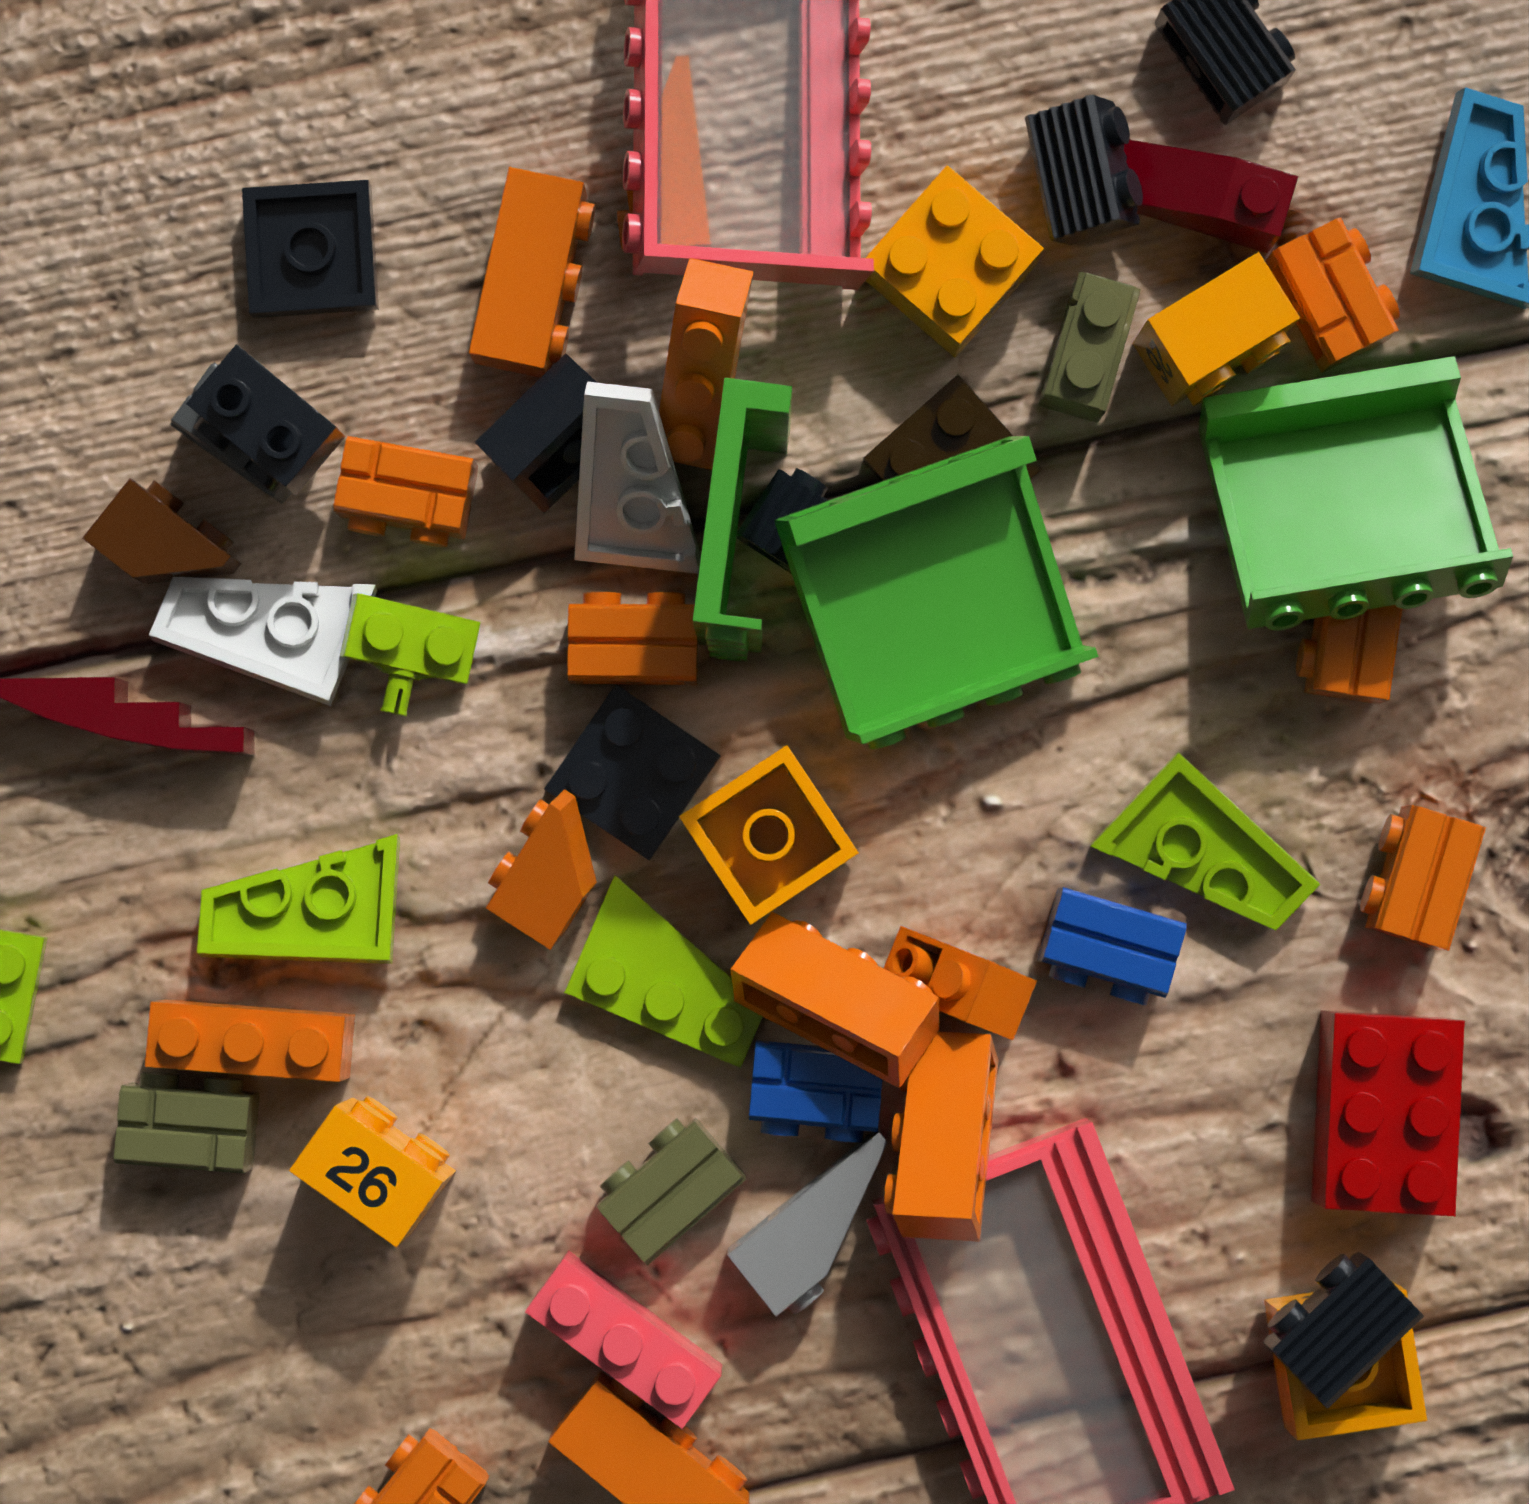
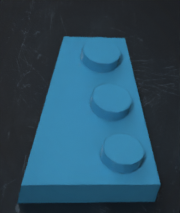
[1410,87,1529,309]

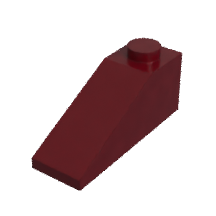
[1124,140,1299,253]

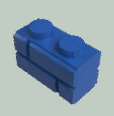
[1037,887,1187,1006]
[749,1040,882,1142]

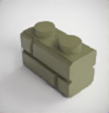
[1038,272,1141,422]
[114,1072,260,1173]
[597,1118,746,1266]

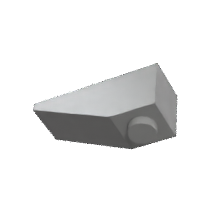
[727,1130,887,1316]

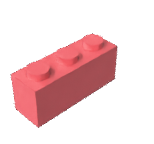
[525,1250,722,1429]

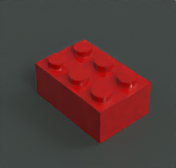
[1311,1010,1465,1217]

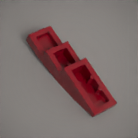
[0,677,255,756]

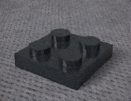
[242,180,379,318]
[544,684,721,861]

